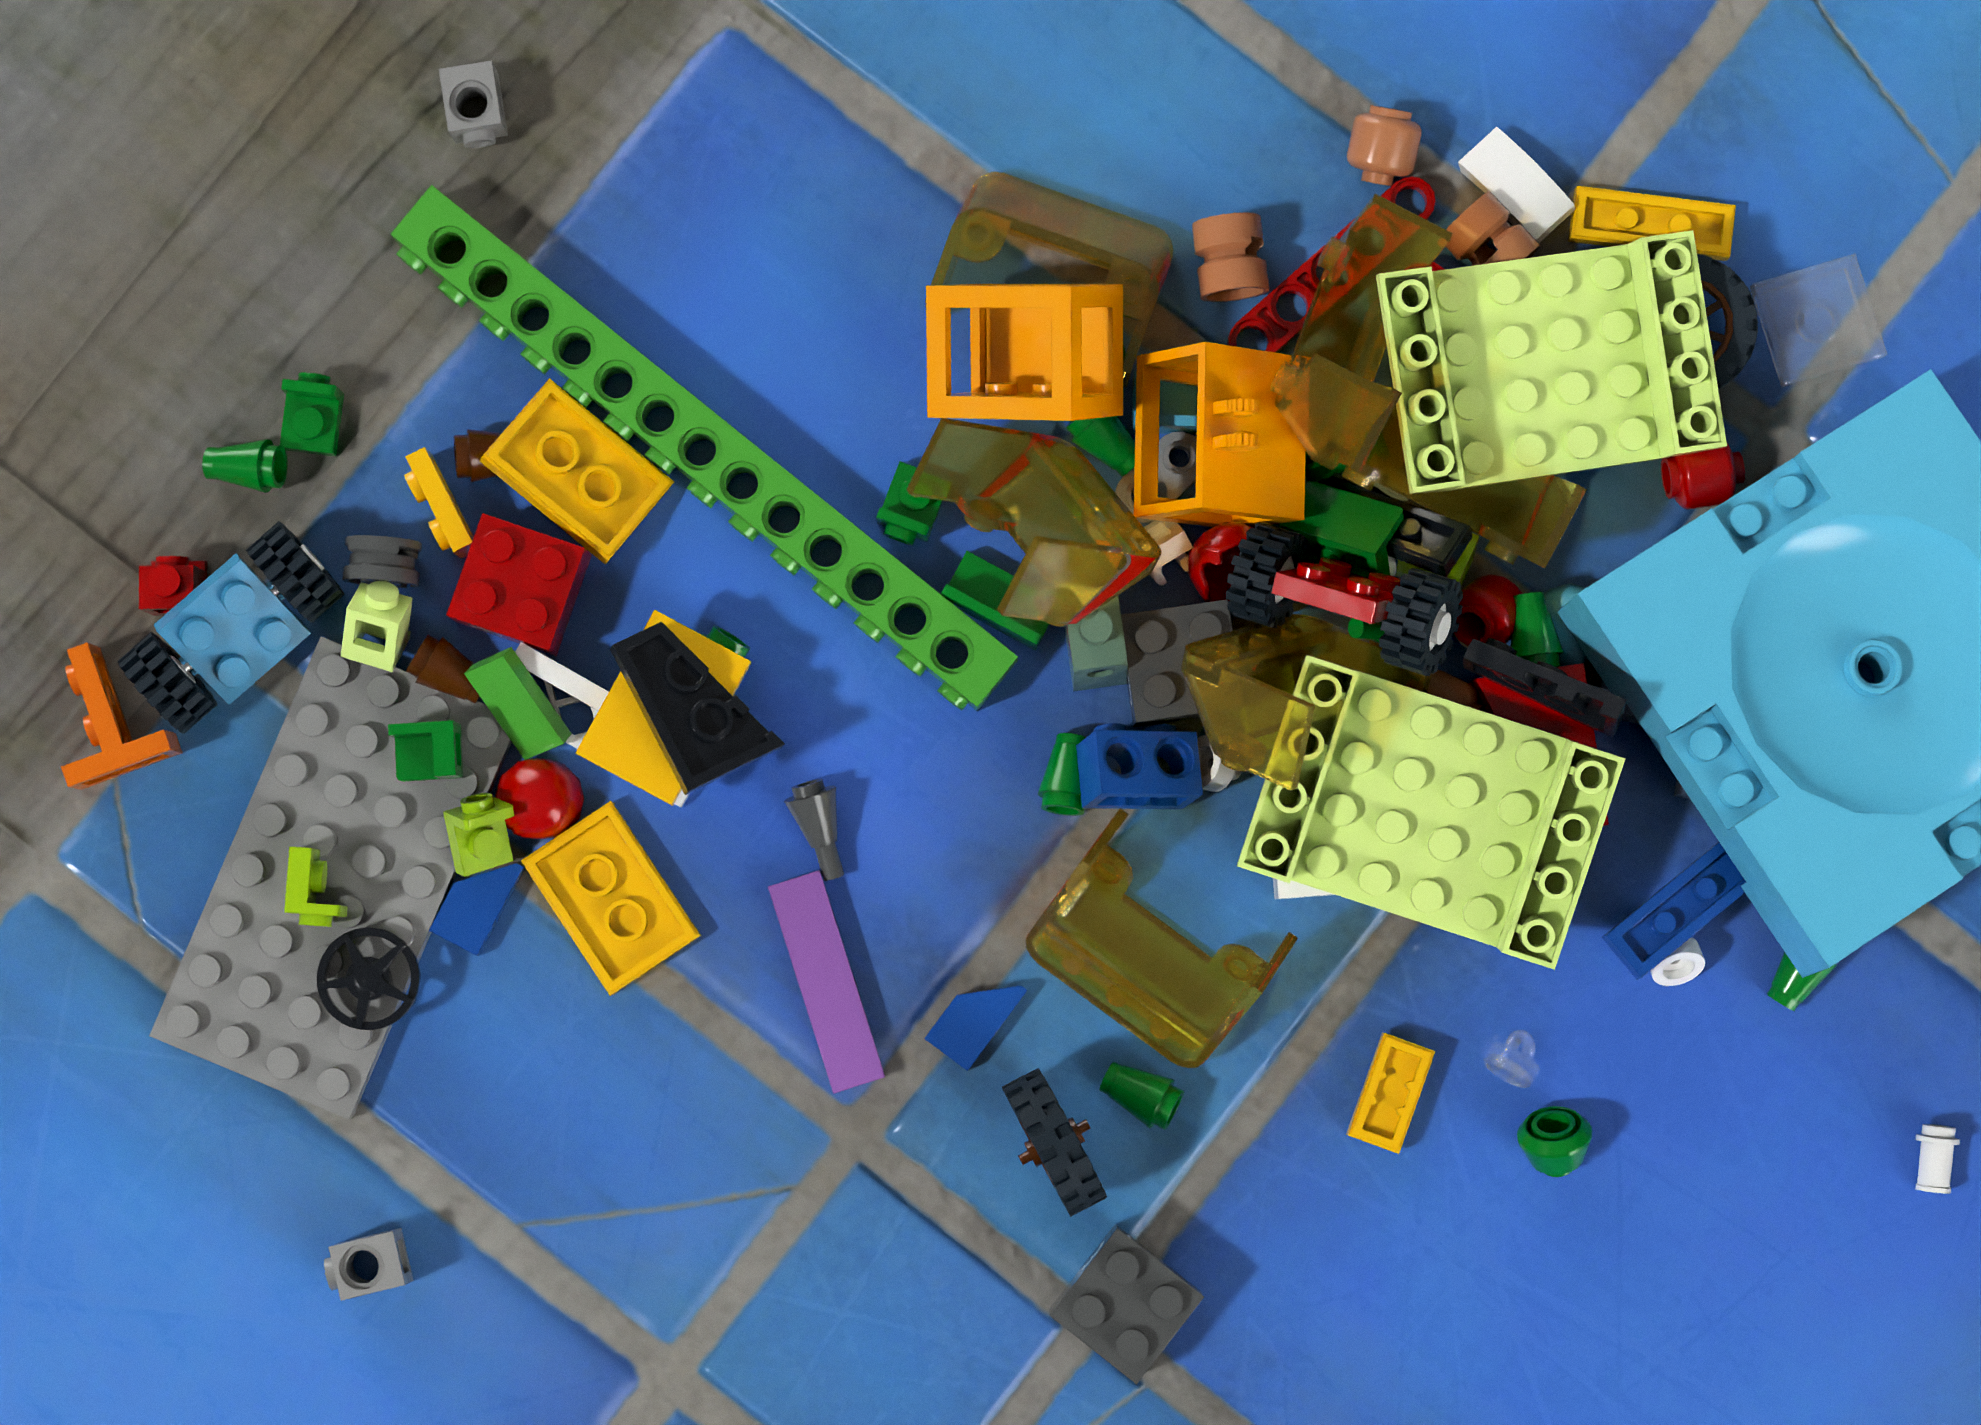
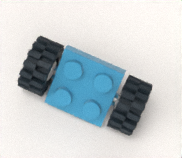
[117,521,345,734]

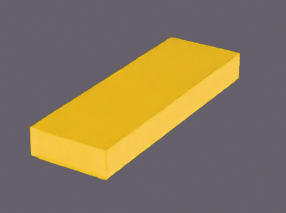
[1568,186,1736,261]

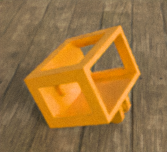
[926,284,1123,421]
[1133,342,1307,527]

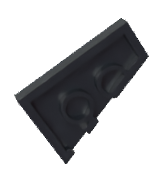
[610,622,785,795]
[1463,638,1627,738]

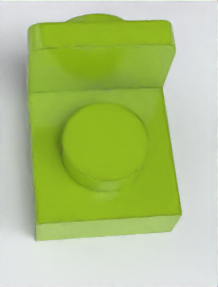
[443,793,515,877]
[284,846,348,927]

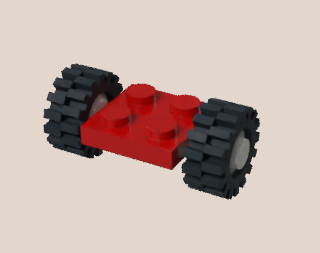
[1226,522,1463,676]

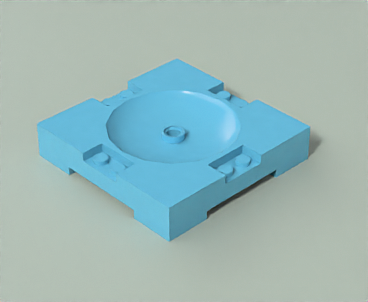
[1557,369,1981,978]

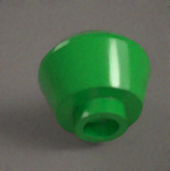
[1517,1106,1592,1177]

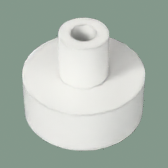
[1197,735,1242,792]
[1650,937,1705,986]

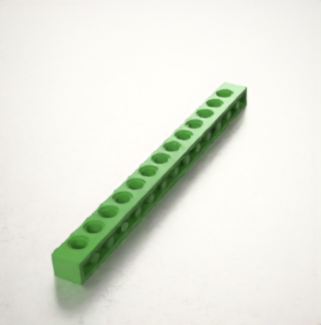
[390,185,1018,711]

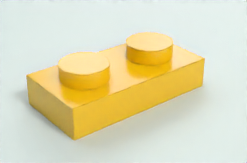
[404,447,474,559]

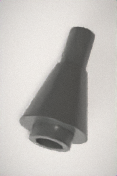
[784,779,844,881]

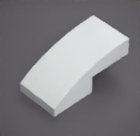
[1458,127,1576,243]

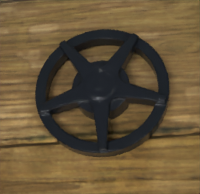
[317,927,421,1030]

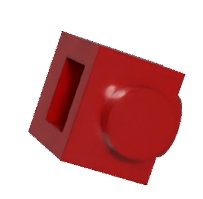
[139,556,207,616]

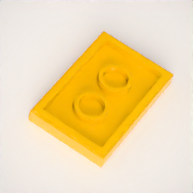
[480,378,674,565]
[576,610,751,806]
[521,801,702,996]

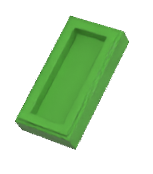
[464,647,572,760]

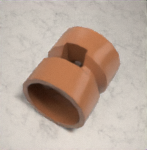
[1438,191,1541,266]
[1192,213,1269,302]

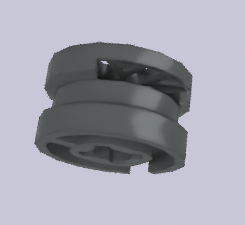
[342,535,422,588]

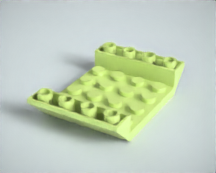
[1376,230,1727,494]
[1237,655,1625,970]

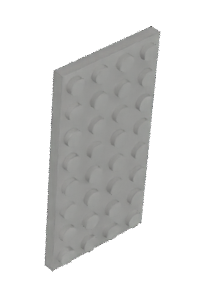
[149,637,512,1119]

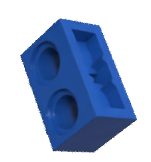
[1076,723,1203,809]

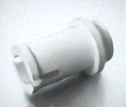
[1915,1124,1960,1194]

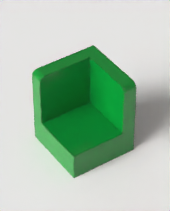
[388,720,463,782]

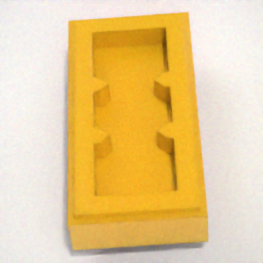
[1346,1032,1435,1154]

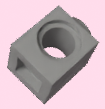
[439,60,508,148]
[324,1228,414,1301]

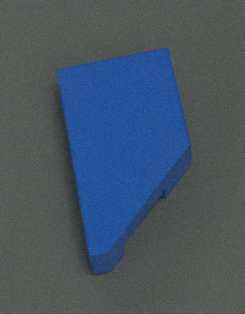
[429,863,525,956]
[924,986,1027,1071]

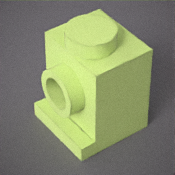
[341,581,413,672]

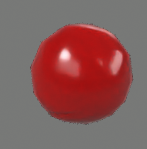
[1187,522,1255,602]
[495,758,584,839]

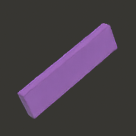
[768,870,886,1094]

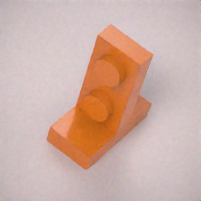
[61,642,183,790]

